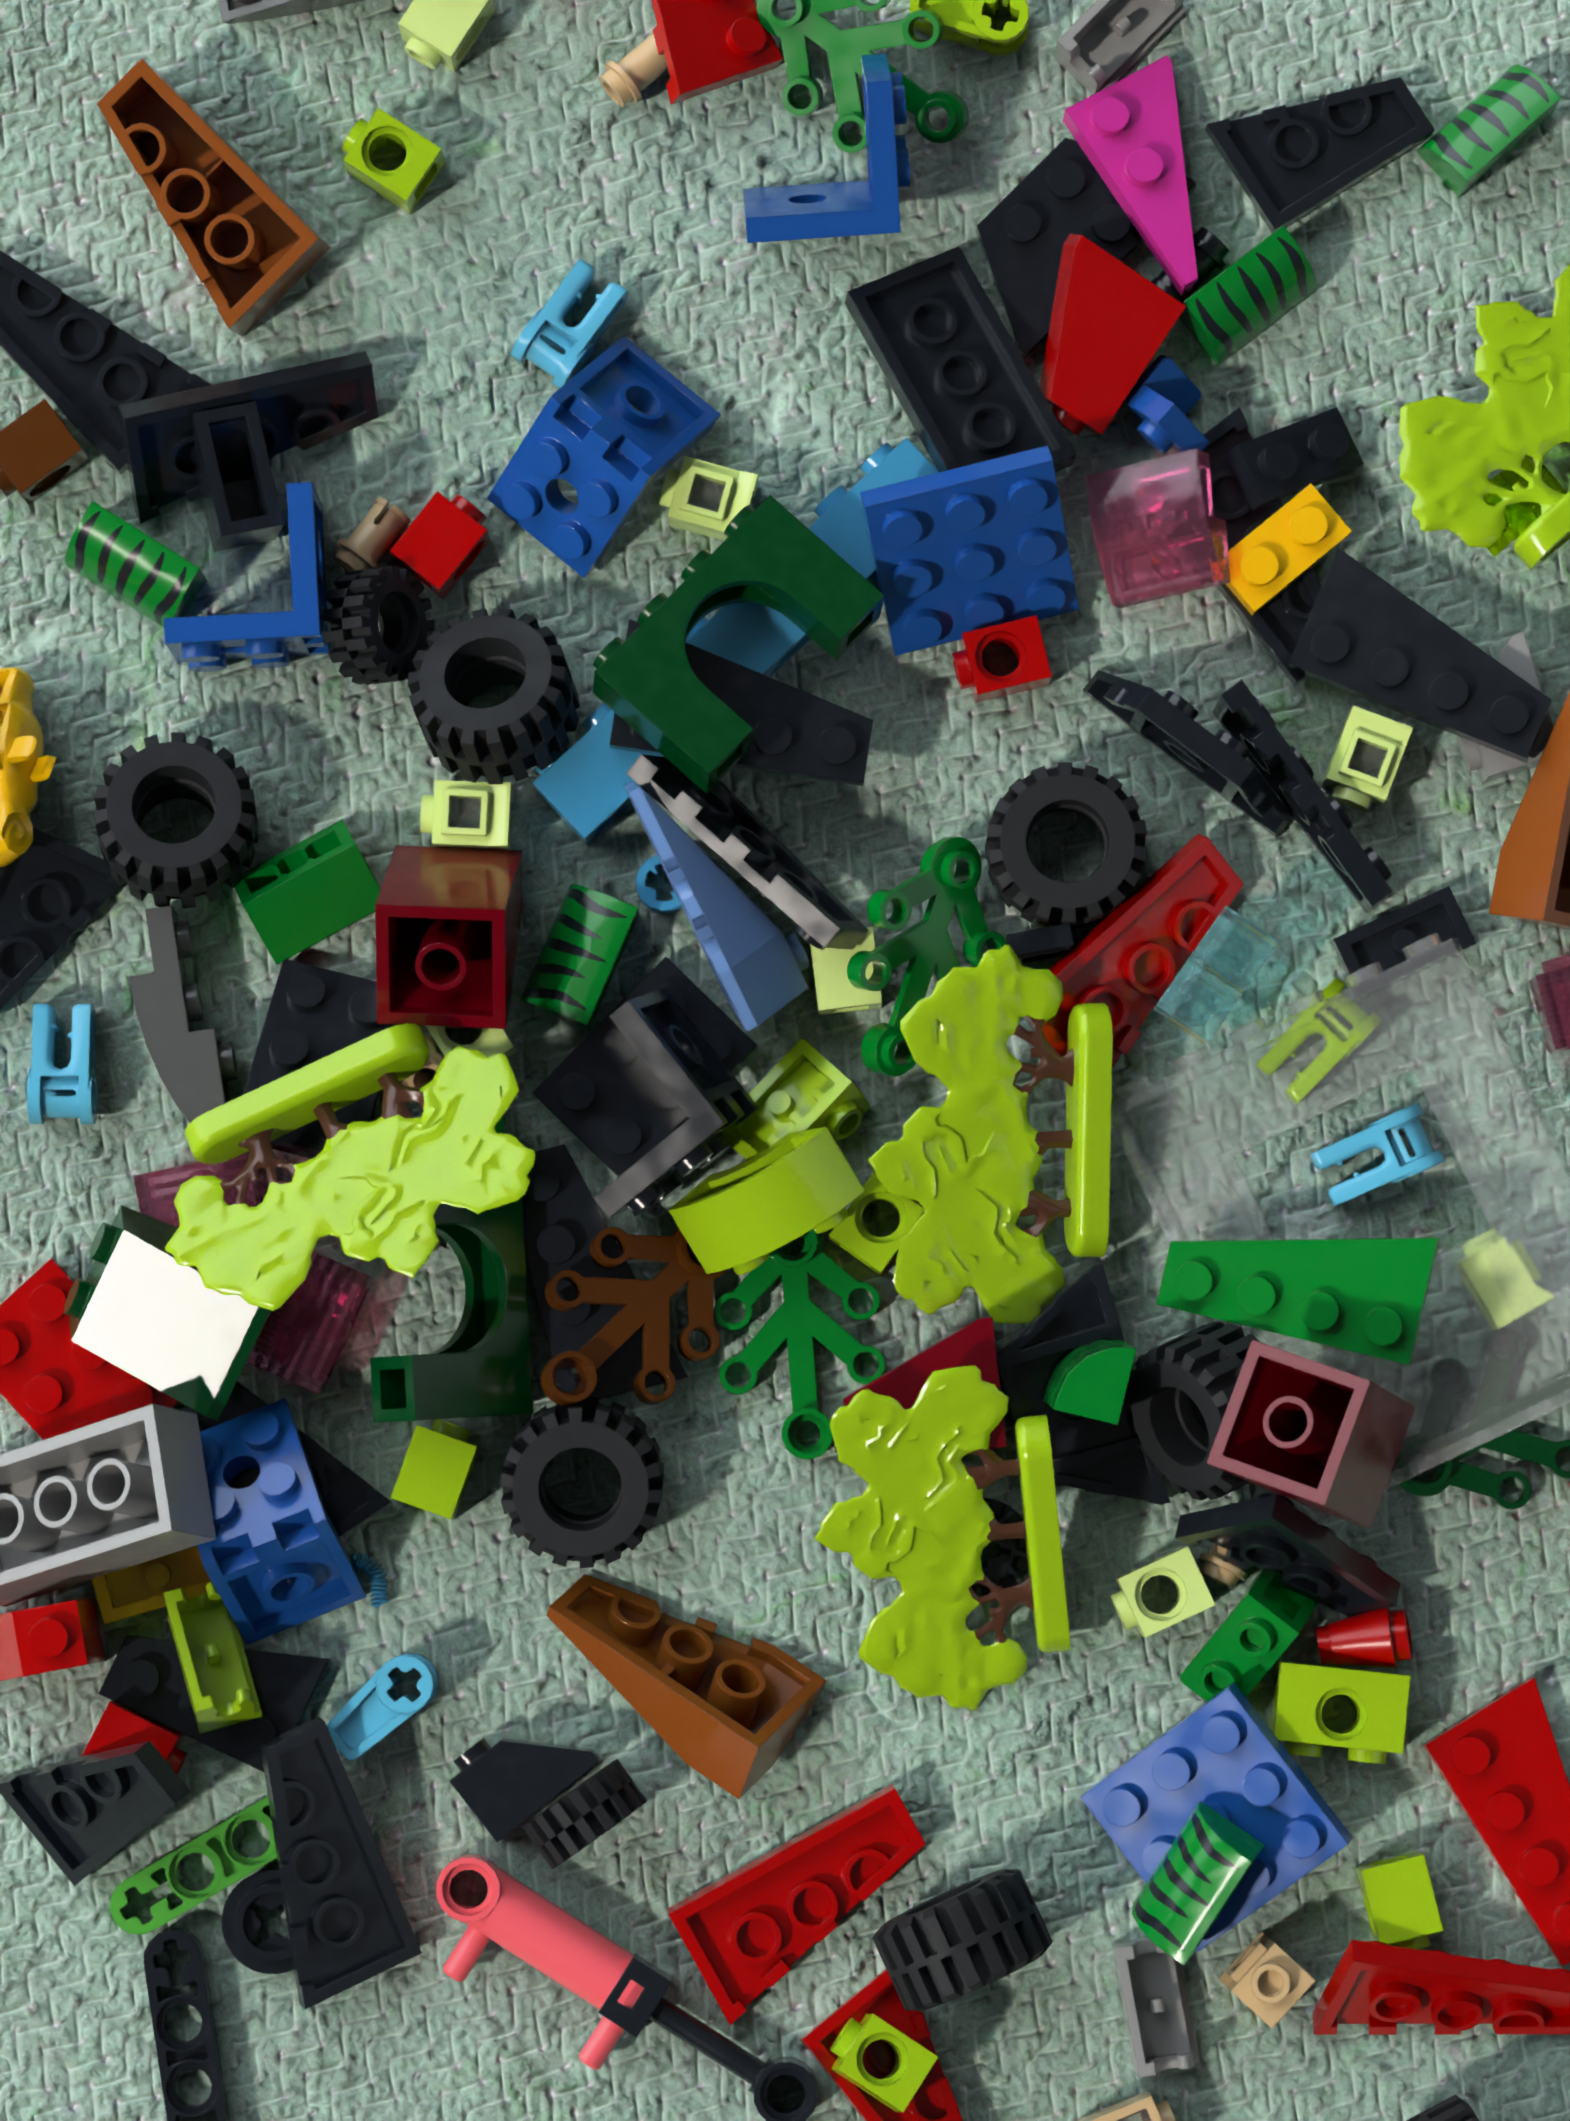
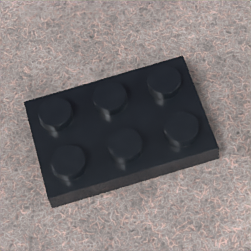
[532,957,757,1177]
[243,959,399,1159]

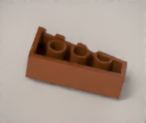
[97,58,331,337]

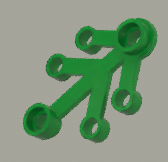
[756,0,969,153]
[847,836,1006,1077]
[714,1229,885,1460]

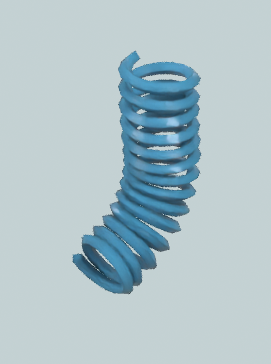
[352,1552,389,1607]

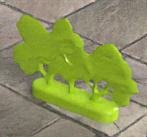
[1399,264,1570,570]

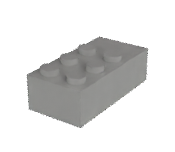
[0,1404,216,1607]

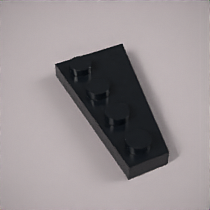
[0,251,211,475]
[118,351,378,524]
[1289,548,1552,763]
[610,619,873,786]
[626,754,869,950]

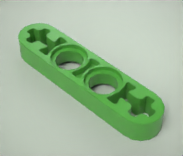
[110,1796,277,1935]

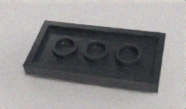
[845,246,1077,473]

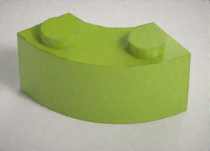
[668,1127,865,1275]

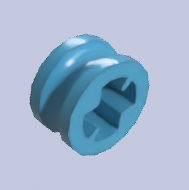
[635,855,682,914]

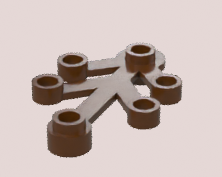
[541,1227,726,1406]

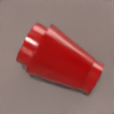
[1316,1607,1413,1668]

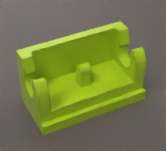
[163,1582,262,1734]

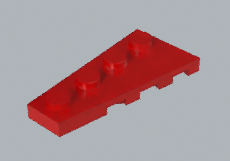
[651,0,783,105]
[1023,834,1244,1068]
[1423,1677,1570,1967]
[667,1783,926,2025]
[1312,1940,1570,2035]

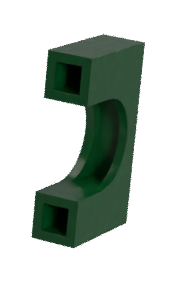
[593,495,884,794]
[370,1197,533,1423]

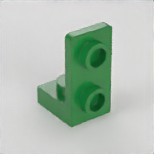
[1180,1569,1318,1702]

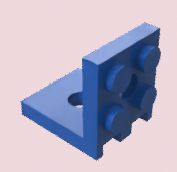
[743,54,910,243]
[487,335,721,578]
[164,482,330,672]
[197,1398,367,1645]

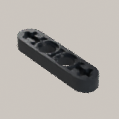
[144,1928,230,2121]

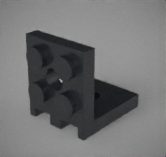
[593,988,759,1218]

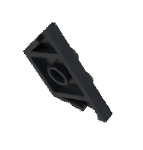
[976,138,1196,359]
[1083,670,1293,838]
[996,1263,1170,1505]

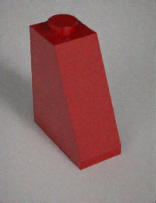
[1039,233,1186,437]
[0,1598,106,1681]

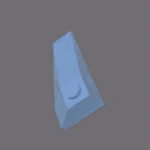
[623,780,811,1032]

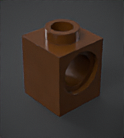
[0,399,90,505]

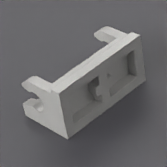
[1054,0,1187,95]
[1111,1937,1199,2078]

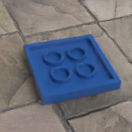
[860,445,1079,656]
[1080,1682,1353,1952]

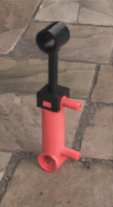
[436,1854,818,2121]

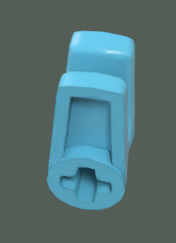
[510,258,628,389]
[27,1003,98,1124]
[1310,1103,1446,1207]
[326,1653,439,1761]

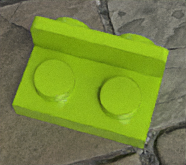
[724,1038,870,1161]

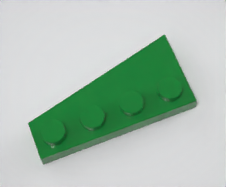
[1156,1237,1440,1365]

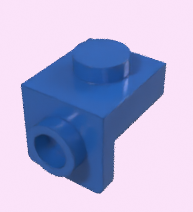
[1123,355,1210,461]

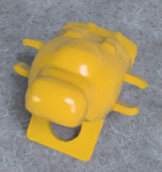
[0,667,57,867]

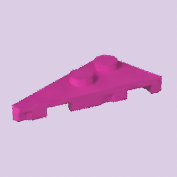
[1062,55,1198,296]

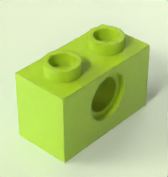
[1270,1661,1411,1764]

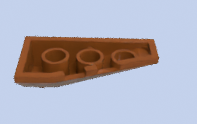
[1489,691,1570,930]
[546,1574,827,1799]

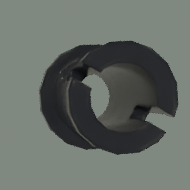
[1151,227,1230,304]

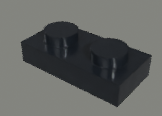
[1226,407,1364,511]
[1331,886,1476,999]

